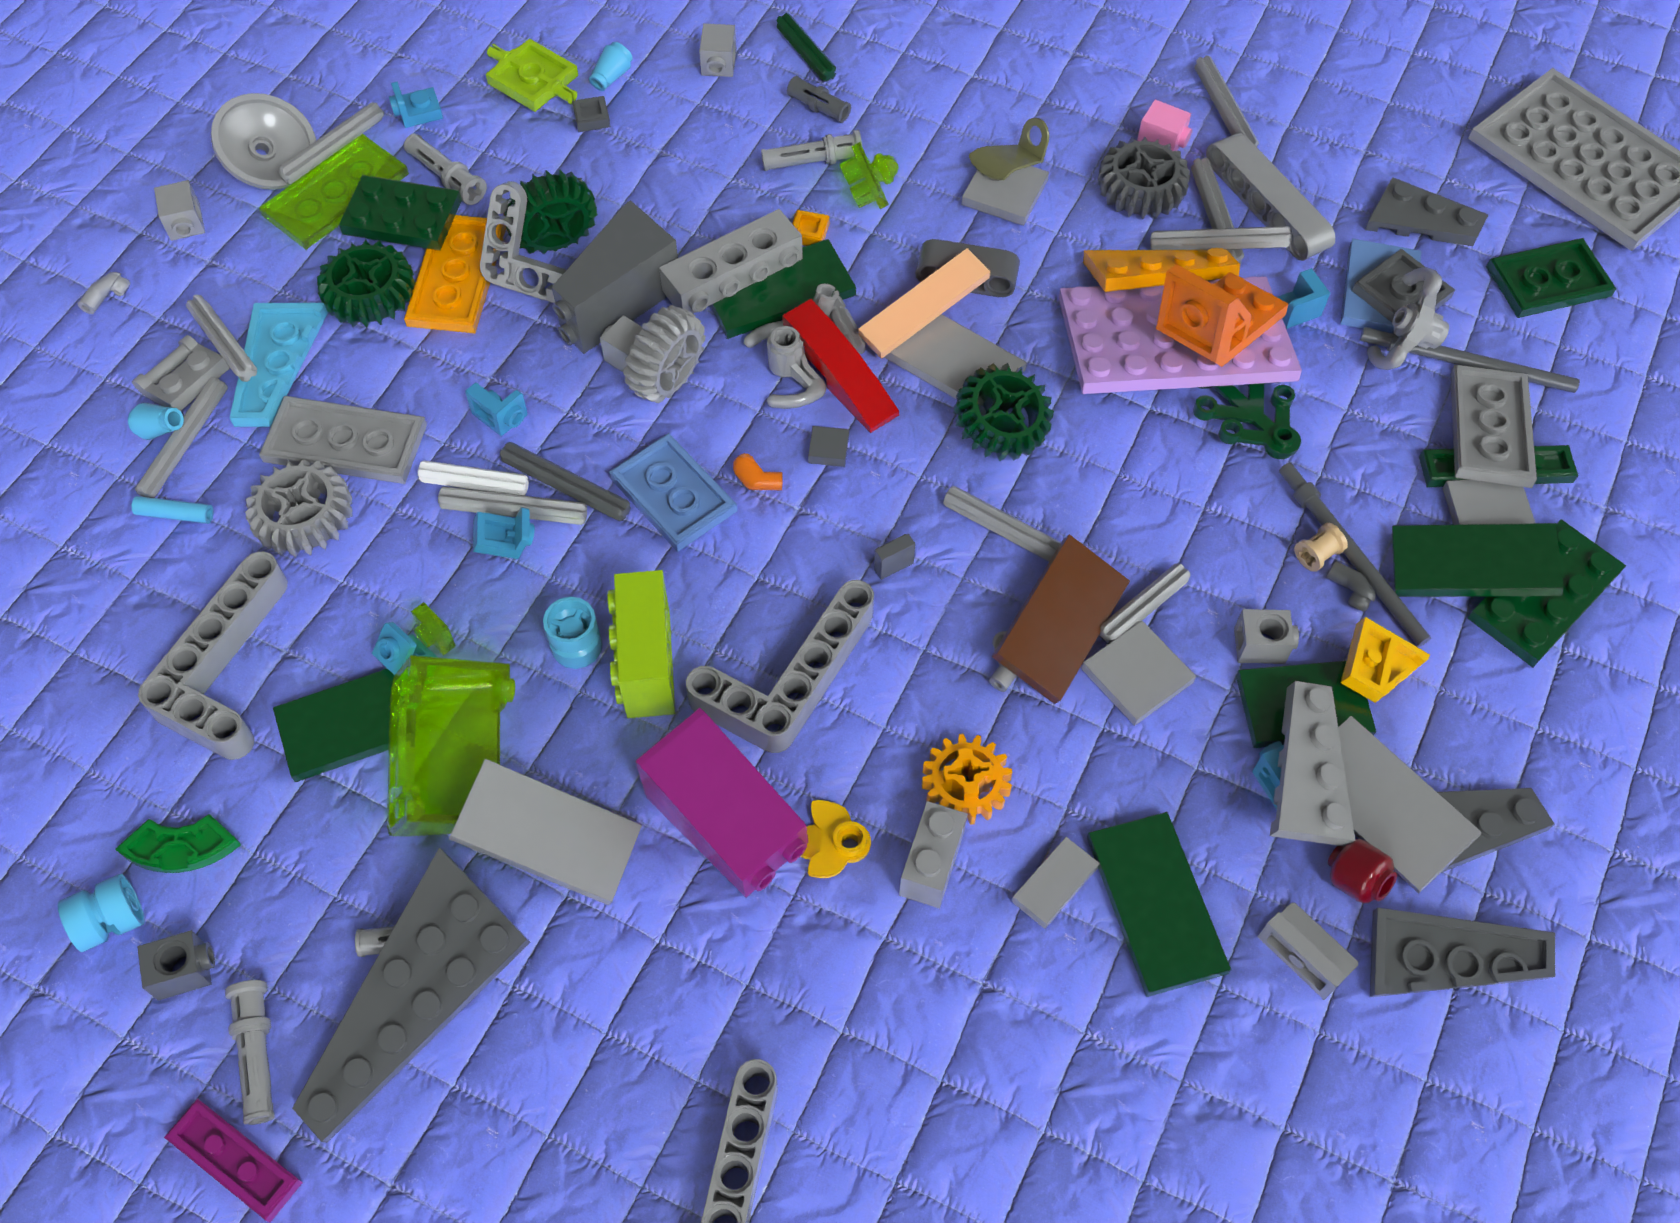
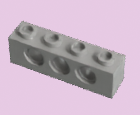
[659,209,803,314]

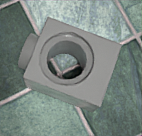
[699,23,737,77]
[154,180,205,241]
[1234,609,1299,664]

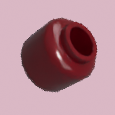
[1328,839,1397,904]

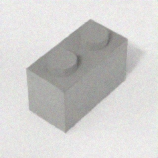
[899,801,968,909]

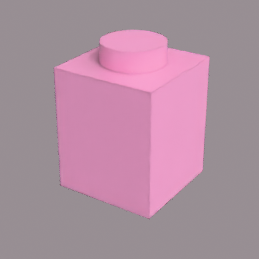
[1137,99,1192,151]

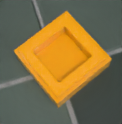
[792,210,830,246]

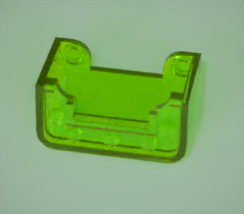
[387,655,515,837]

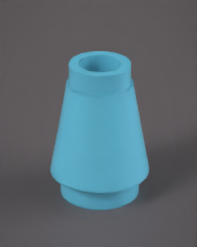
[589,42,633,91]
[128,403,184,440]

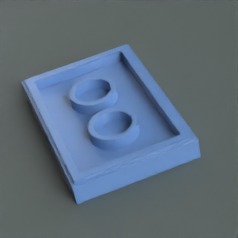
[1340,238,1421,333]
[609,433,737,552]

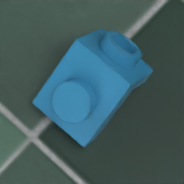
[473,507,535,559]
[372,622,438,678]

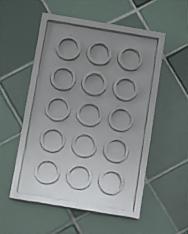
[1468,68,1680,251]

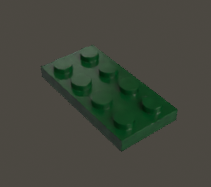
[1467,519,1626,668]

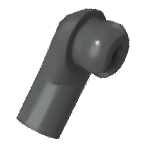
[1326,561,1376,611]

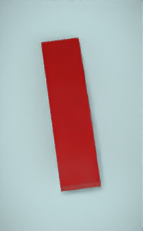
[782,299,899,433]

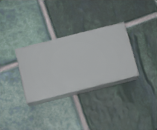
[1012,837,1100,929]

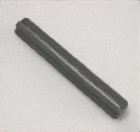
[500,442,631,521]

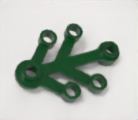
[1193,383,1301,459]

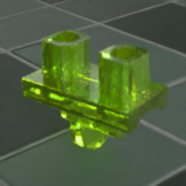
[839,142,899,209]

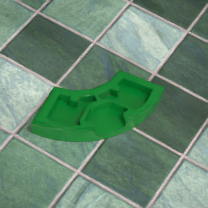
[115,814,241,873]

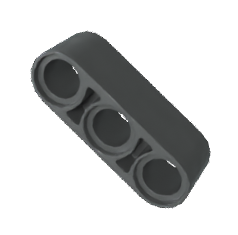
[915,239,1020,297]

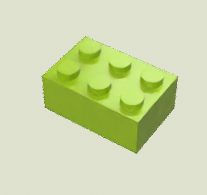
[607,570,676,718]

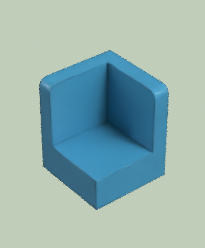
[1277,268,1331,329]

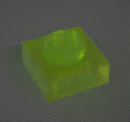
[411,602,456,656]

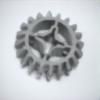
[623,305,706,404]
[245,458,353,558]

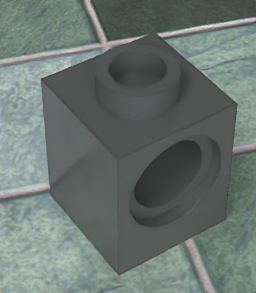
[137,930,215,1001]

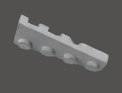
[1270,681,1355,846]

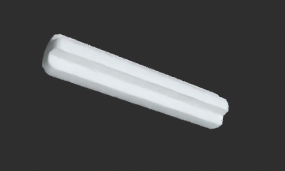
[418,460,529,496]

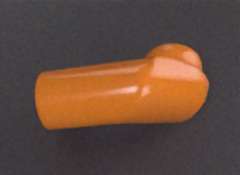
[733,453,783,491]

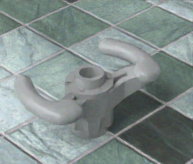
[1367,267,1449,370]
[744,321,826,409]

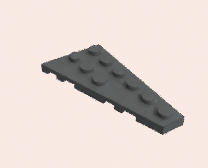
[292,848,531,1143]

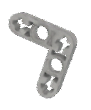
[480,181,566,303]

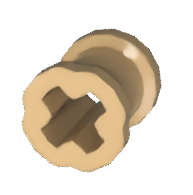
[1294,523,1348,572]

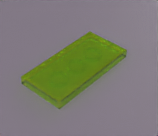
[259,134,409,250]

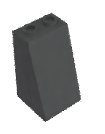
[552,200,678,354]

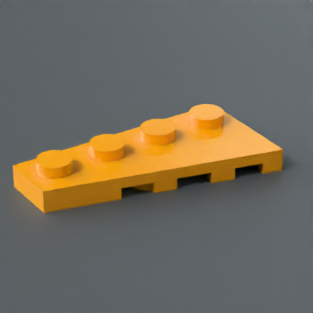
[1083,248,1240,292]

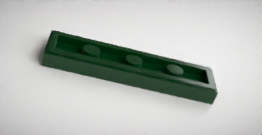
[1419,445,1578,487]

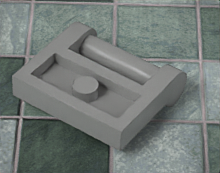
[132,335,230,411]

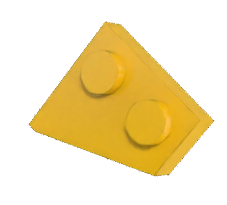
[1341,617,1430,703]

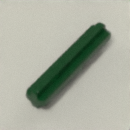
[776,13,836,82]

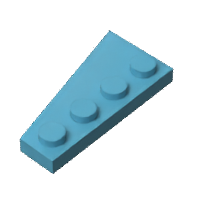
[230,303,328,427]

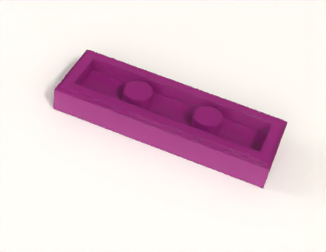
[164,1099,303,1223]

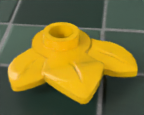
[800,800,871,878]

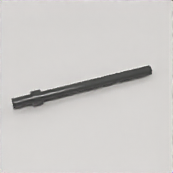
[1360,327,1580,393]
[1279,462,1431,647]

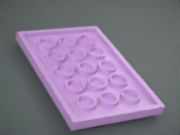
[1059,277,1302,394]

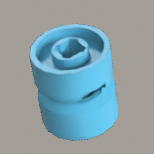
[543,597,602,669]
[58,874,145,952]

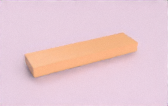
[858,248,990,359]

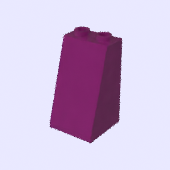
[635,708,808,898]

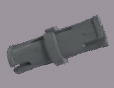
[787,76,851,123]

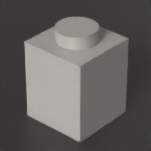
[600,315,642,372]

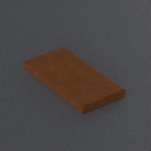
[992,534,1130,704]

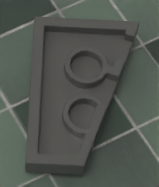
[1365,177,1488,246]

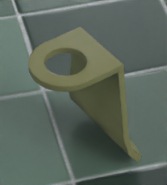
[969,118,1049,180]

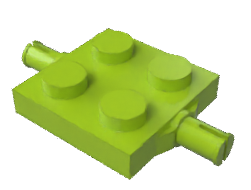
[486,38,579,112]

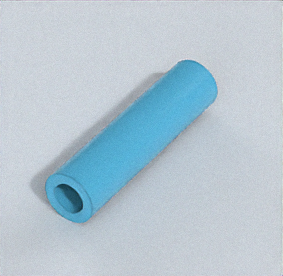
[132,496,214,524]

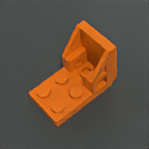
[1156,264,1289,367]

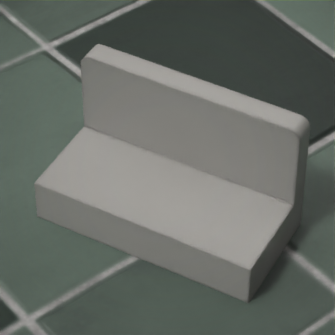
[1258,903,1358,1000]

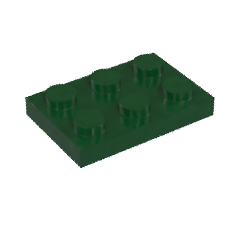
[339,175,462,250]

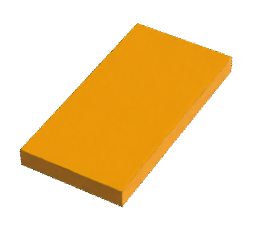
[404,215,506,334]

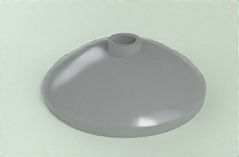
[211,93,316,189]

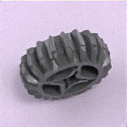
[1098,137,1190,220]

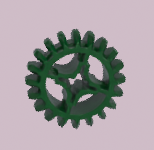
[503,169,598,254]
[317,240,415,328]
[953,363,1054,461]

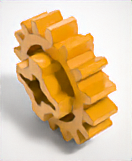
[921,734,1013,825]

